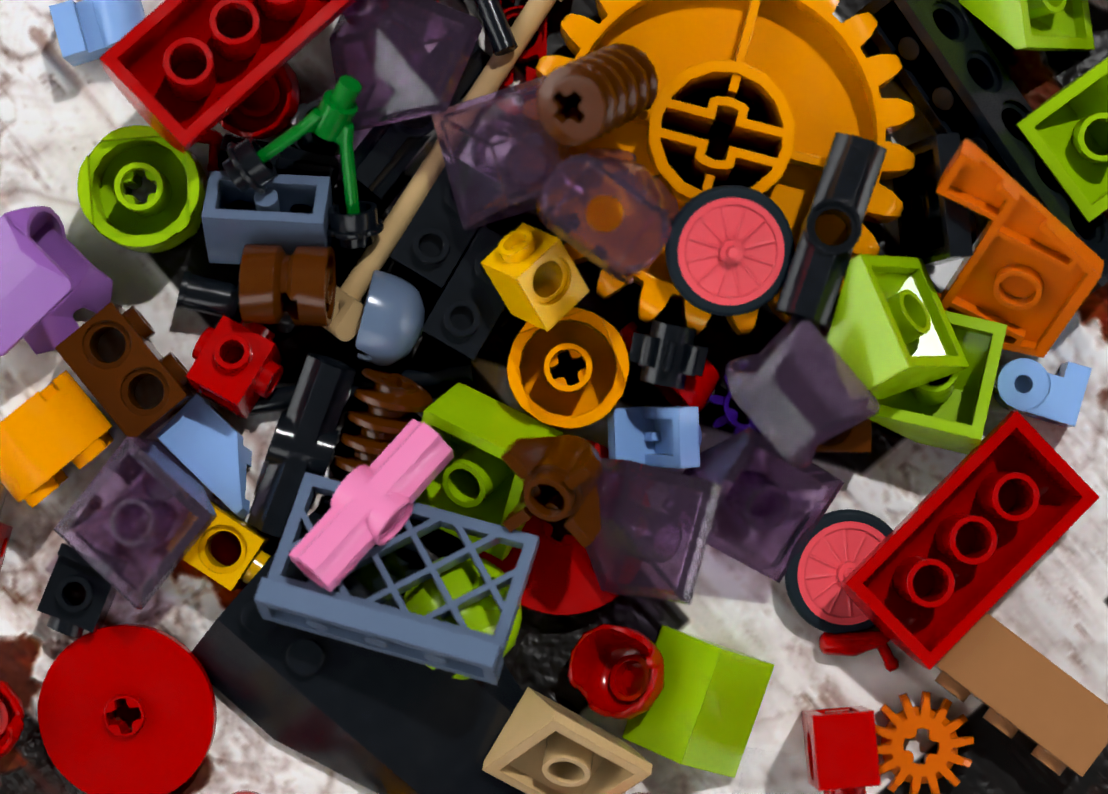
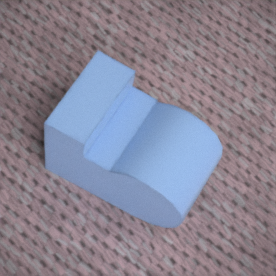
[49,0,145,67]
[993,358,1092,428]

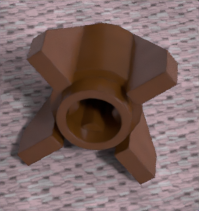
[501,434,603,548]

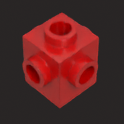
[186,315,284,419]

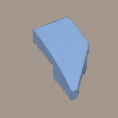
[156,393,252,519]

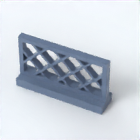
[254,472,540,685]

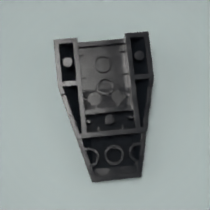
[192,496,525,794]

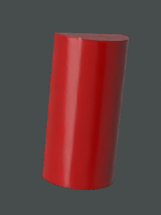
[99,0,357,153]
[841,410,1100,670]

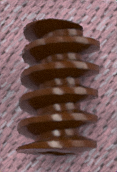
[537,43,658,147]
[329,368,433,482]

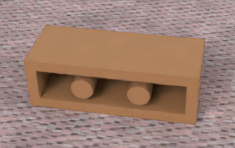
[934,613,1108,777]

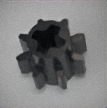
[629,319,708,389]

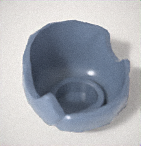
[355,270,425,366]

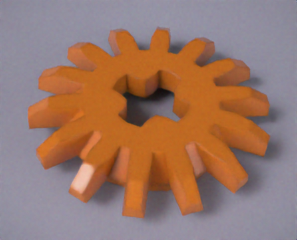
[875,691,974,794]

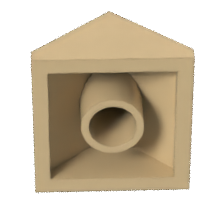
[482,687,653,794]

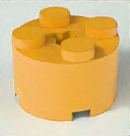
[507,307,629,430]
[0,370,114,508]

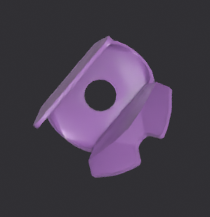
[0,206,113,356]

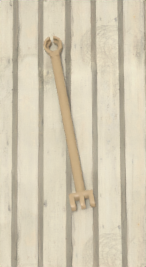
[322,0,562,342]

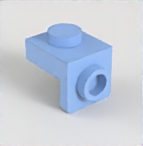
[607,405,702,469]

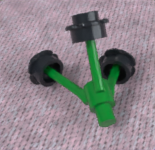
[222,75,384,249]

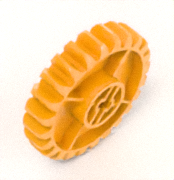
[524,0,915,335]

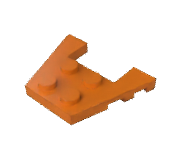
[936,138,1104,358]

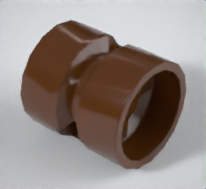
[239,244,336,326]

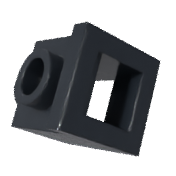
[37,542,128,639]

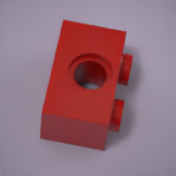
[801,706,881,794]

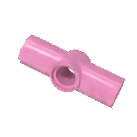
[289,418,454,593]

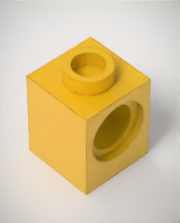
[481,223,590,332]
[170,500,271,591]

